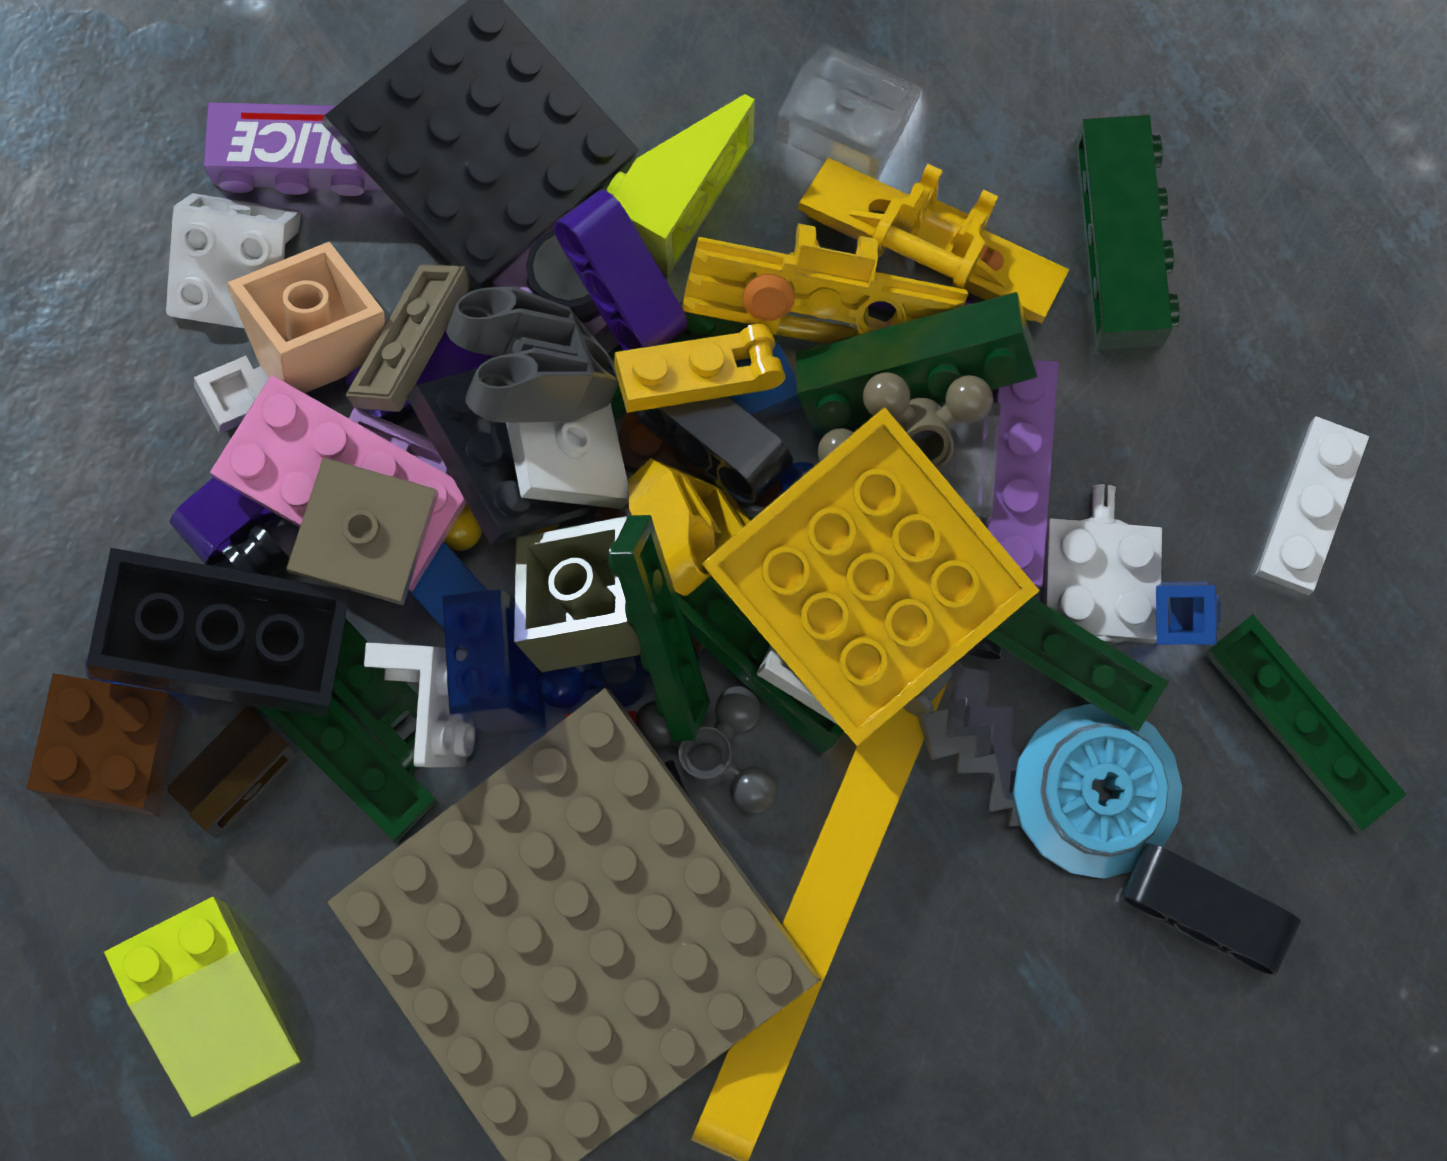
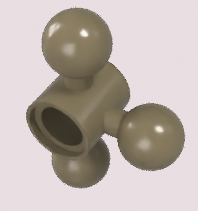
[863,372,993,469]

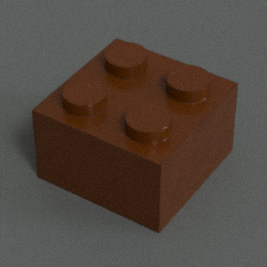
[27,673,183,817]

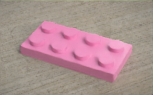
[209,375,467,592]

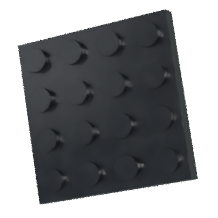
[322,0,639,290]

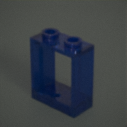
[442,589,546,735]

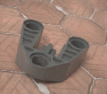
[446,286,619,423]

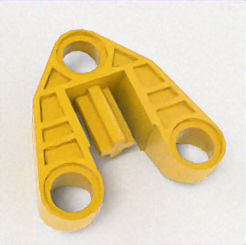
[628,458,752,596]

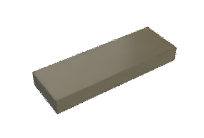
[345,265,472,412]

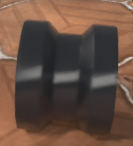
[222,522,290,576]

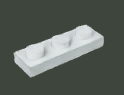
[1255,416,1369,596]

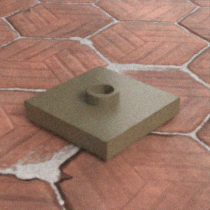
[287,457,439,605]

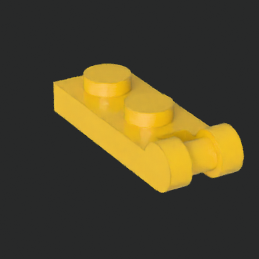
[614,323,786,413]

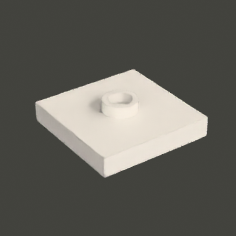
[506,403,629,509]

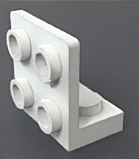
[166,193,301,328]
[364,643,480,767]

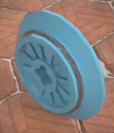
[1013,704,1182,879]

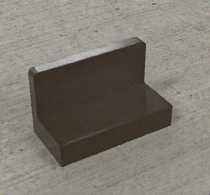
[167,707,299,838]

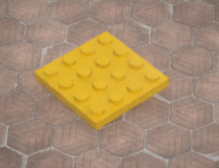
[701,407,1040,746]

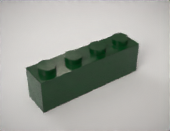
[1076,115,1180,350]
[796,292,1038,437]

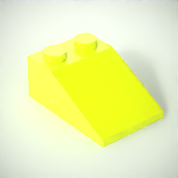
[606,94,755,277]
[104,896,302,1117]

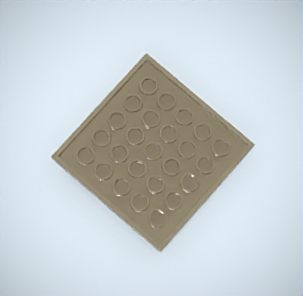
[327,688,821,1161]

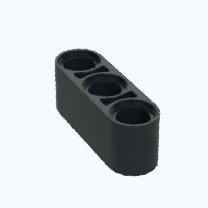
[634,397,794,505]
[1120,843,1301,976]

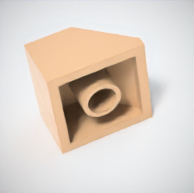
[227,242,385,393]

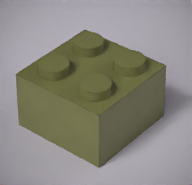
[514,517,641,672]

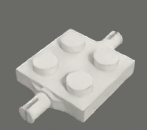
[1042,484,1162,646]

